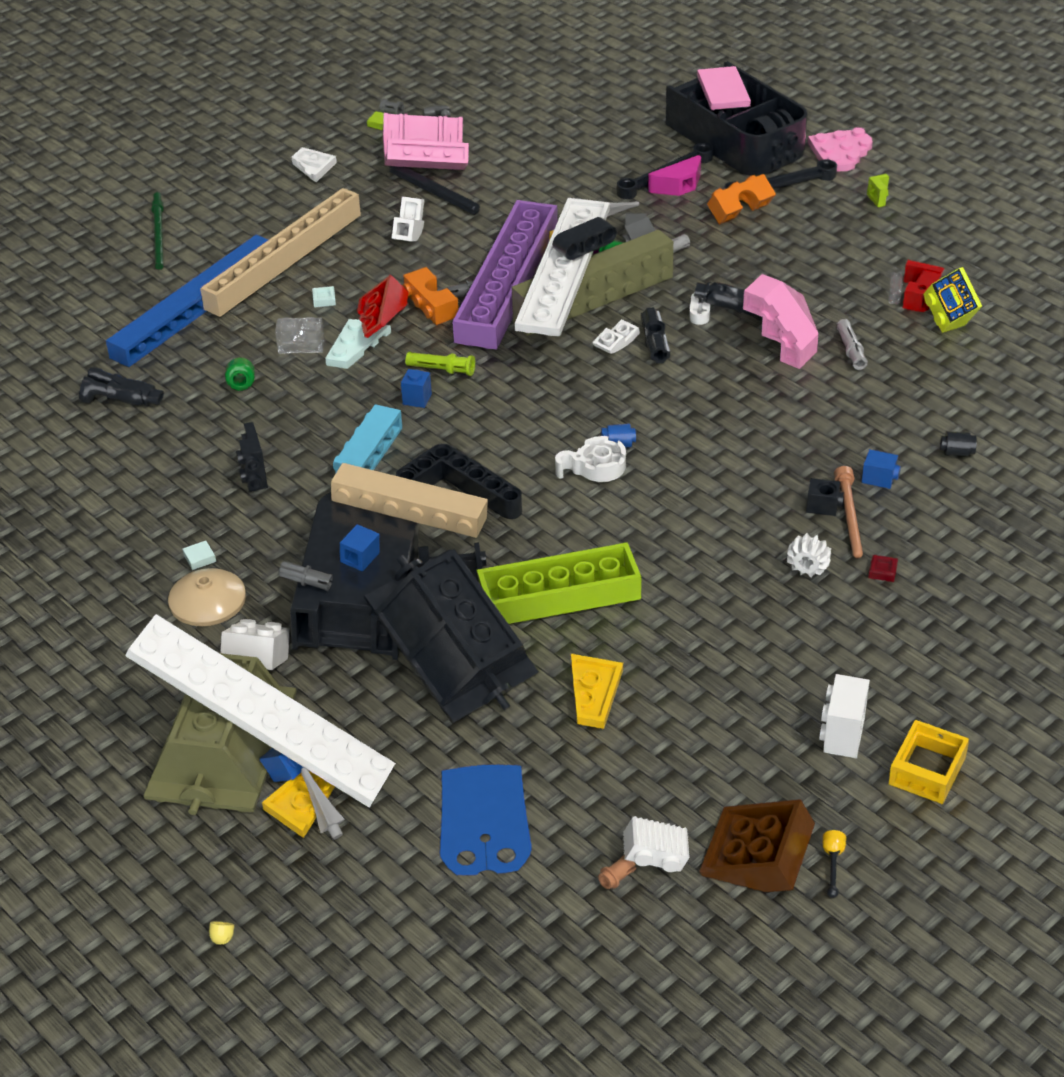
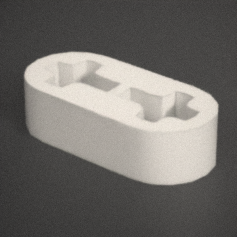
[690,293,711,325]

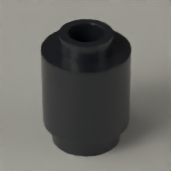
[940,431,977,457]

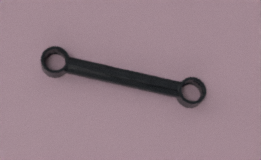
[617,142,713,199]
[724,159,837,202]

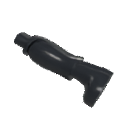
[694,281,763,321]
[79,367,164,407]

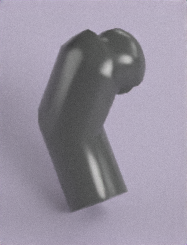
[423,105,451,117]

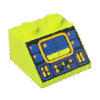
[923,267,982,333]

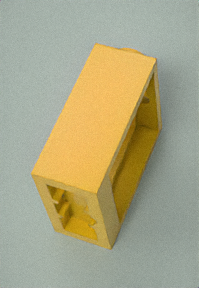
[889,720,969,804]

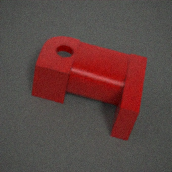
[903,260,944,312]

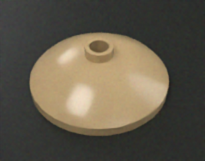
[168,568,246,626]

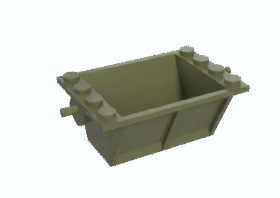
[143,653,297,815]

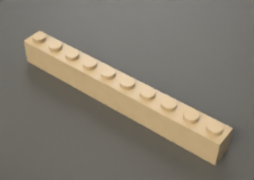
[200,188,361,317]

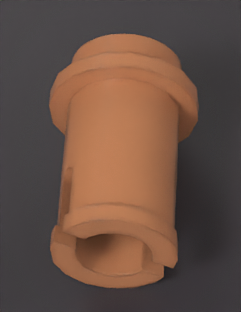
[598,855,636,889]

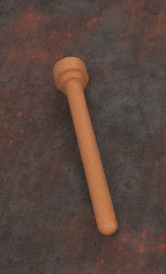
[834,466,863,558]

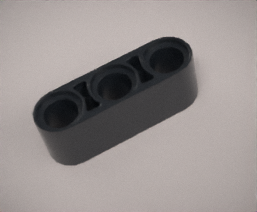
[552,217,617,260]

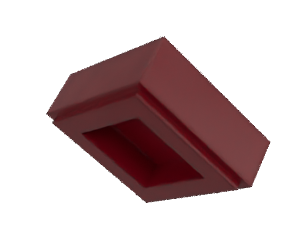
[869,555,898,582]

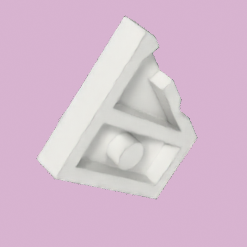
[292,147,337,182]

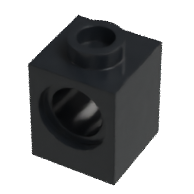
[806,478,844,516]

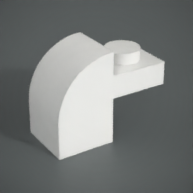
[392,197,424,241]

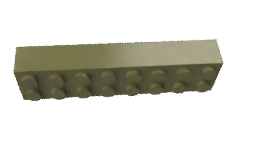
[512,229,674,336]

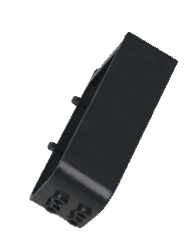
[666,61,807,176]
[290,492,419,660]

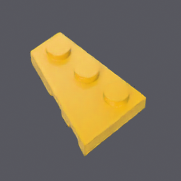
[571,654,623,729]
[262,769,335,838]

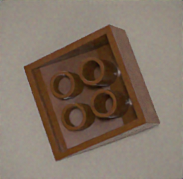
[699,799,815,892]

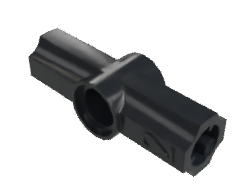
[641,307,670,364]

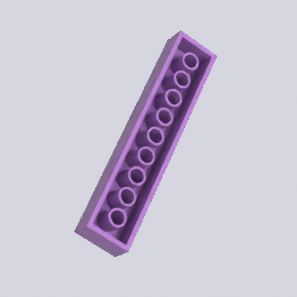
[453,200,558,350]

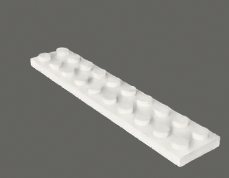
[515,198,610,336]
[125,614,396,807]

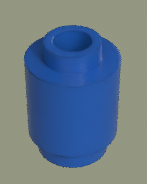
[601,424,636,448]

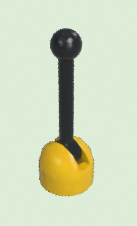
[822,830,846,898]

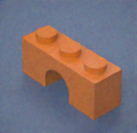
[707,174,776,224]
[402,267,459,325]

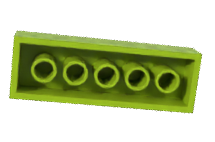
[477,542,641,624]

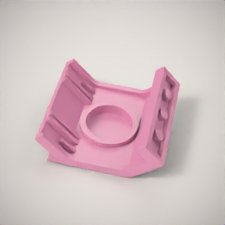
[382,113,469,170]

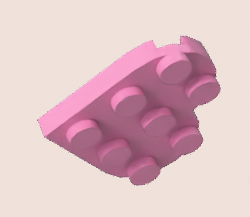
[808,127,873,171]

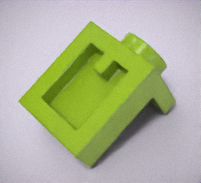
[867,174,889,207]

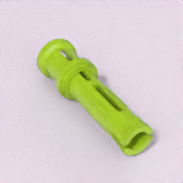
[405,352,476,376]

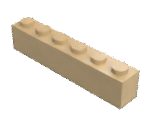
[331,463,488,538]

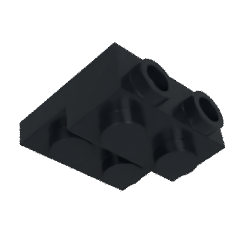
[236,422,268,492]

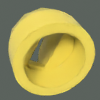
[209,922,234,944]

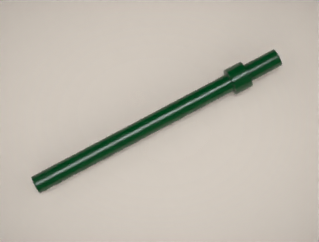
[151,192,164,270]

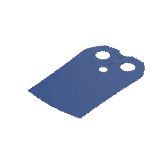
[440,765,532,875]

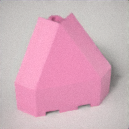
[743,274,819,369]

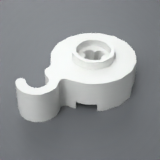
[555,436,626,482]

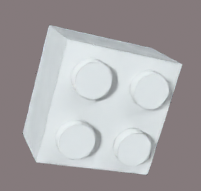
[221,619,290,670]
[819,674,870,758]

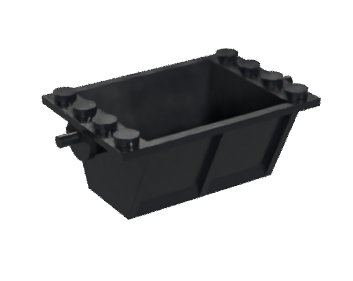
[364,549,538,724]

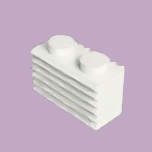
[623,816,689,872]

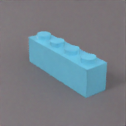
[333,404,402,473]

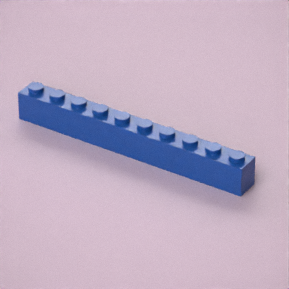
[106,235,268,367]

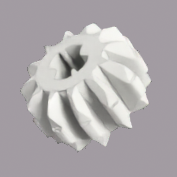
[787,533,831,577]

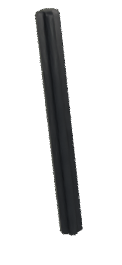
[390,166,480,215]

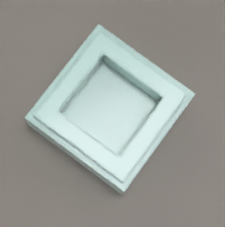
[312,286,336,307]
[183,541,216,570]

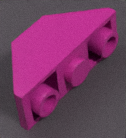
[648,155,701,196]

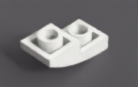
[593,319,640,354]

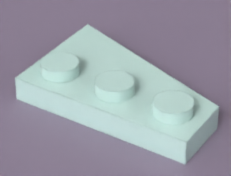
[325,319,391,369]

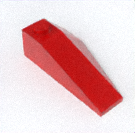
[357,275,409,338]

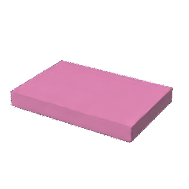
[697,66,751,110]

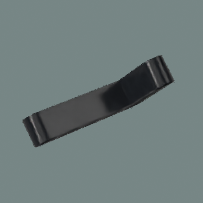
[396,444,523,519]

